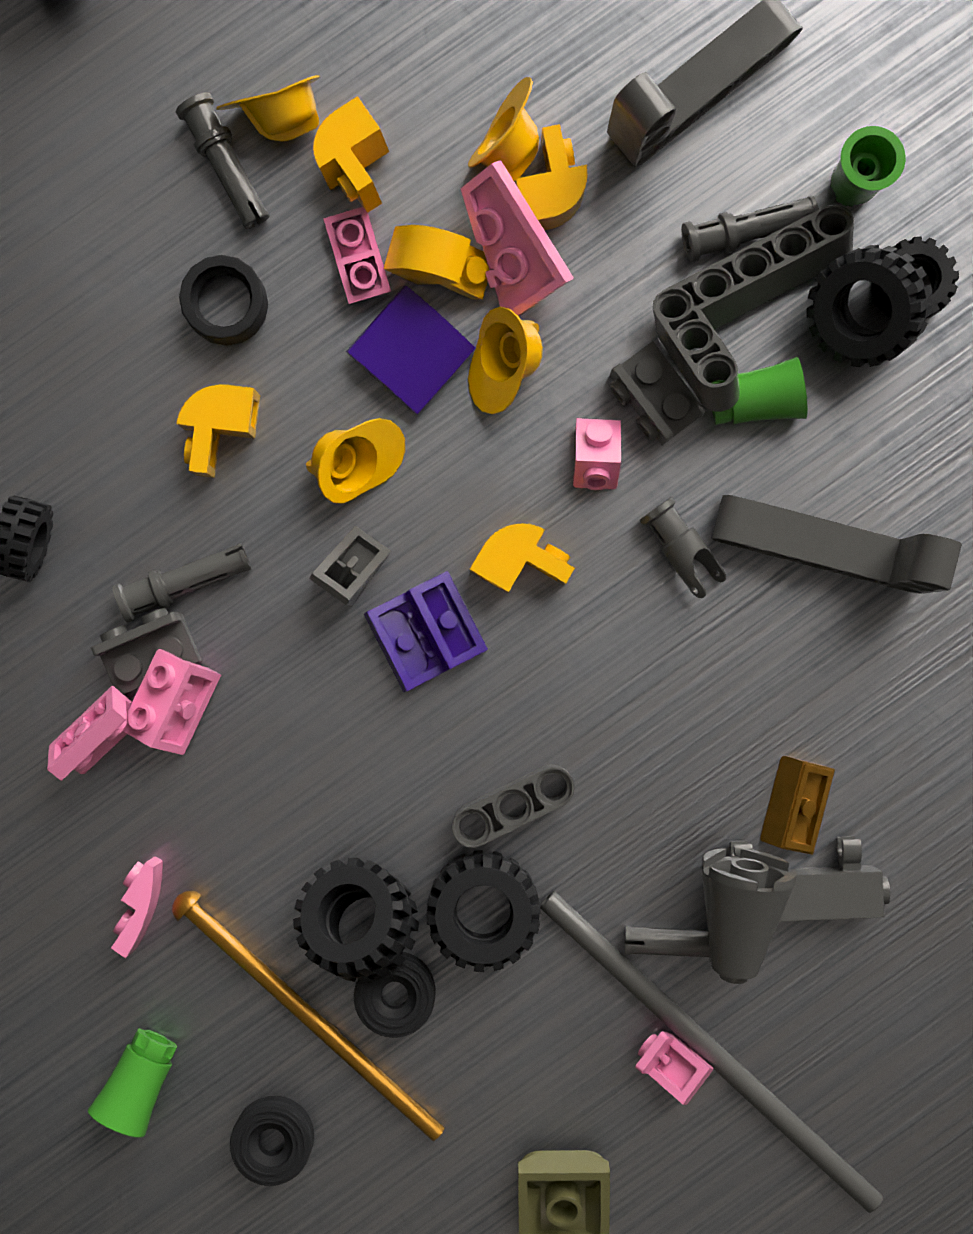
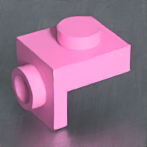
[573,418,621,490]
[635,1031,714,1105]

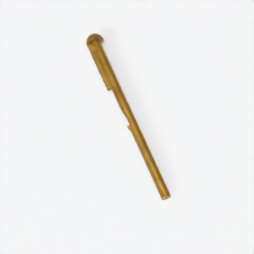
[172,891,444,1142]

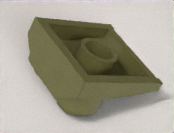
[518,1150,610,1234]

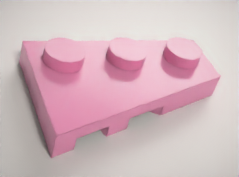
[460,160,574,316]

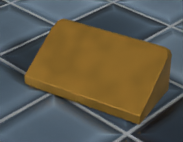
[760,756,835,855]

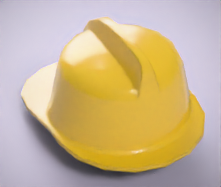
[216,75,320,142]
[468,77,539,181]
[468,307,543,414]
[306,418,405,503]

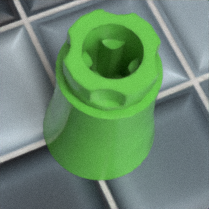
[830,126,906,207]
[712,357,808,425]
[88,1028,177,1138]

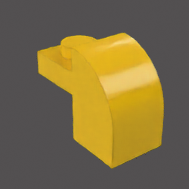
[313,96,389,213]
[516,124,587,231]
[383,225,489,300]
[176,384,260,478]
[470,523,575,593]

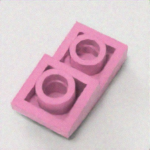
[323,207,391,304]
[111,856,163,958]

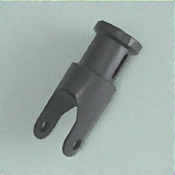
[640,497,727,598]

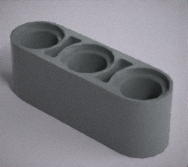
[452,764,574,848]

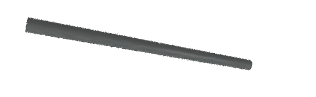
[540,891,883,1213]

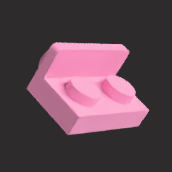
[122,649,221,755]
[47,686,132,781]

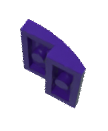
[346,285,476,414]
[364,571,488,693]

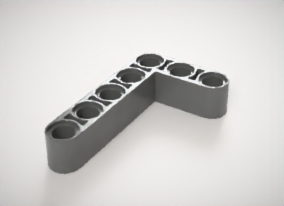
[607,0,803,167]
[653,205,854,412]
[711,495,962,594]

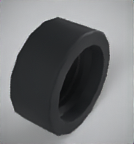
[179,255,268,346]

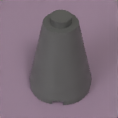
[702,848,797,984]

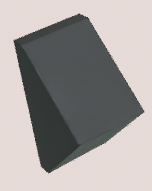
[309,525,391,607]

